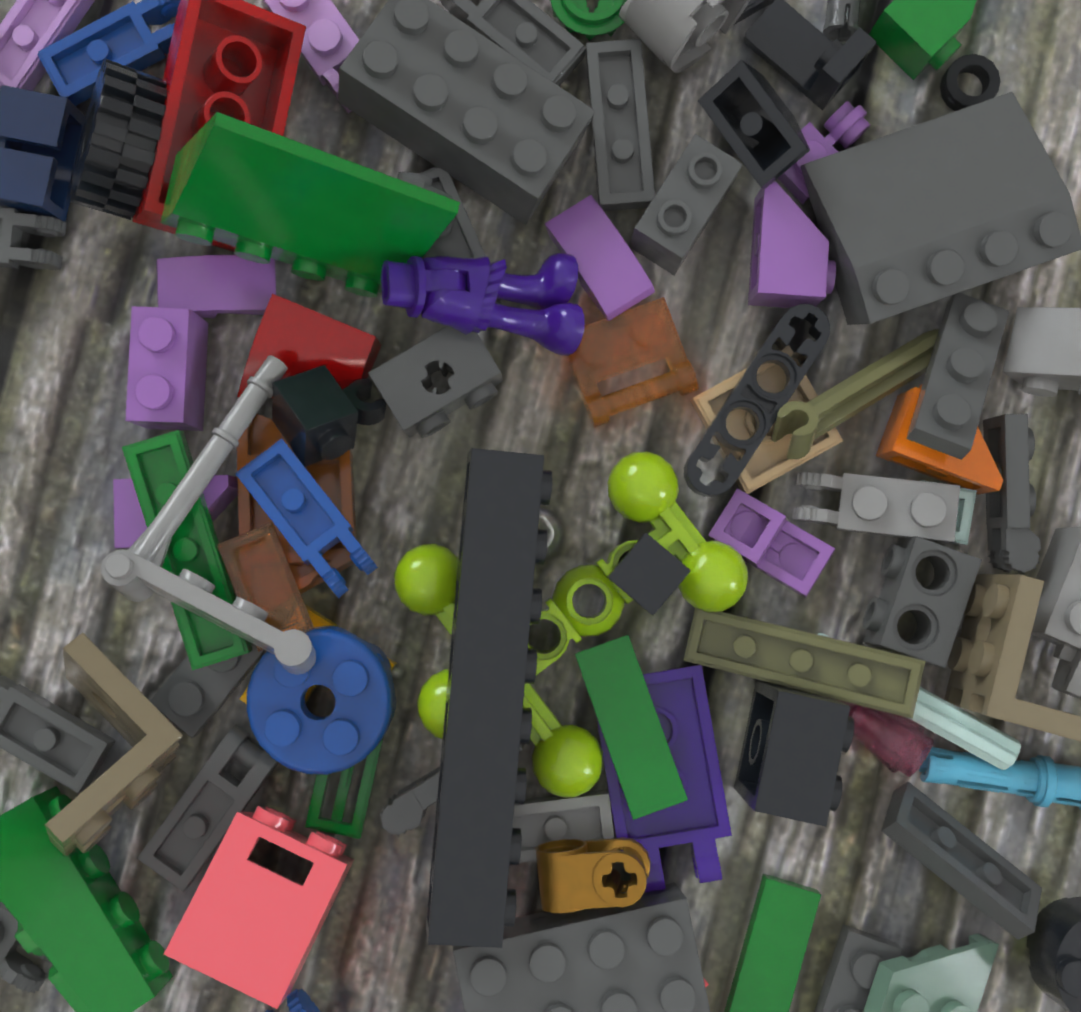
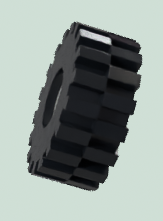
[70,58,167,220]

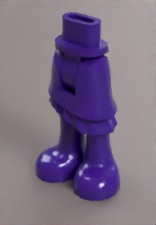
[381,253,585,356]

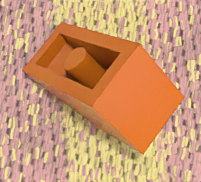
[876,384,1003,495]

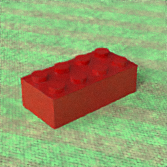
[132,0,306,252]

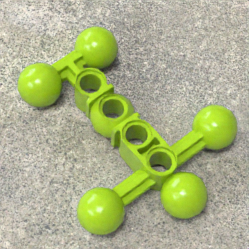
[394,451,748,798]

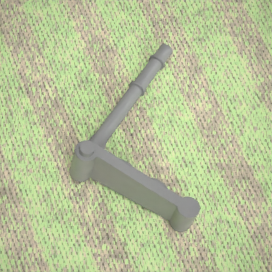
[101,355,316,675]

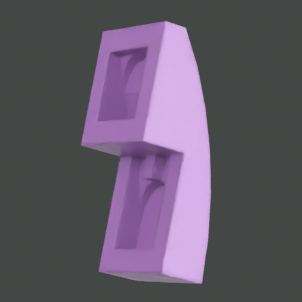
[545,195,655,321]
[156,255,276,318]
[708,488,835,598]

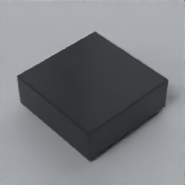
[607,533,691,616]

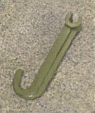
[771,329,939,459]

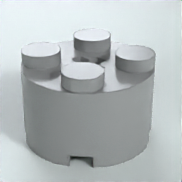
[619,0,750,73]

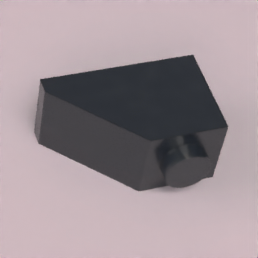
[698,60,810,189]

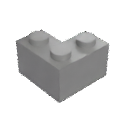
[1003,307,1081,397]

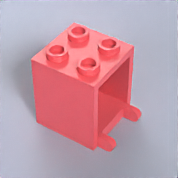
[164,806,354,1009]

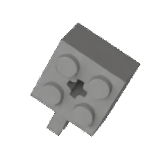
[1031,527,1081,699]

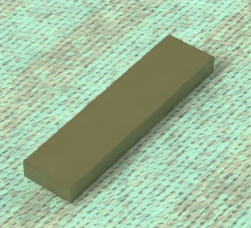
[683,608,926,719]

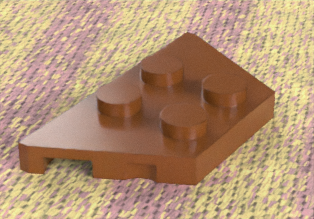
[237,414,357,613]

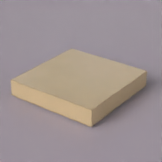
[690,345,843,494]

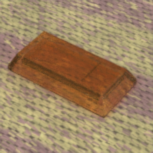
[217,522,314,652]

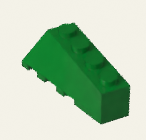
[0,786,173,1012]

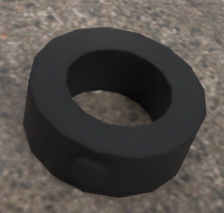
[940,54,1001,111]

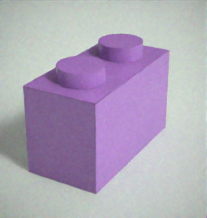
[125,306,209,431]

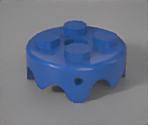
[246,626,396,775]

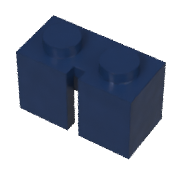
[0,85,85,223]

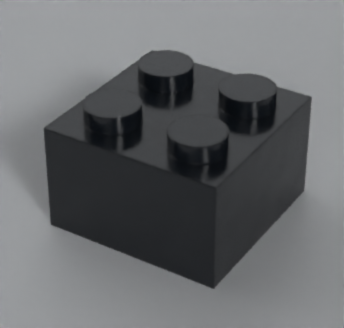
[734,679,854,827]

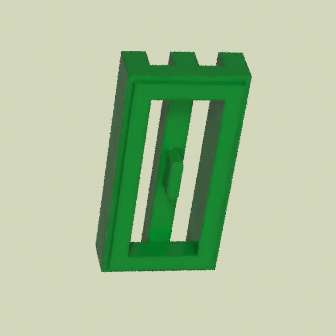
[305,737,384,839]

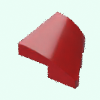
[237,293,382,397]

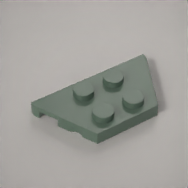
[863,933,999,1012]

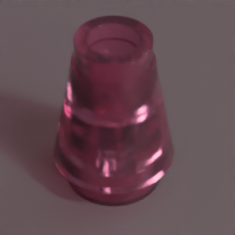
[849,704,934,777]

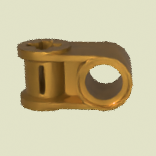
[535,837,651,913]

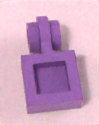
[778,101,871,205]

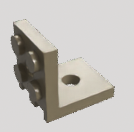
[944,574,1081,742]
[45,632,183,857]

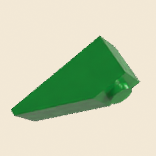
[868,0,977,80]

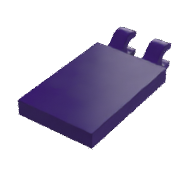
[595,665,732,893]

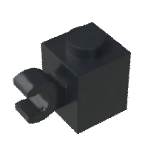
[272,365,387,467]

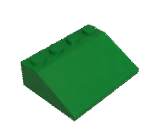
[160,112,460,297]

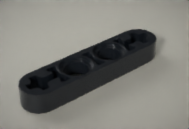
[684,304,830,497]

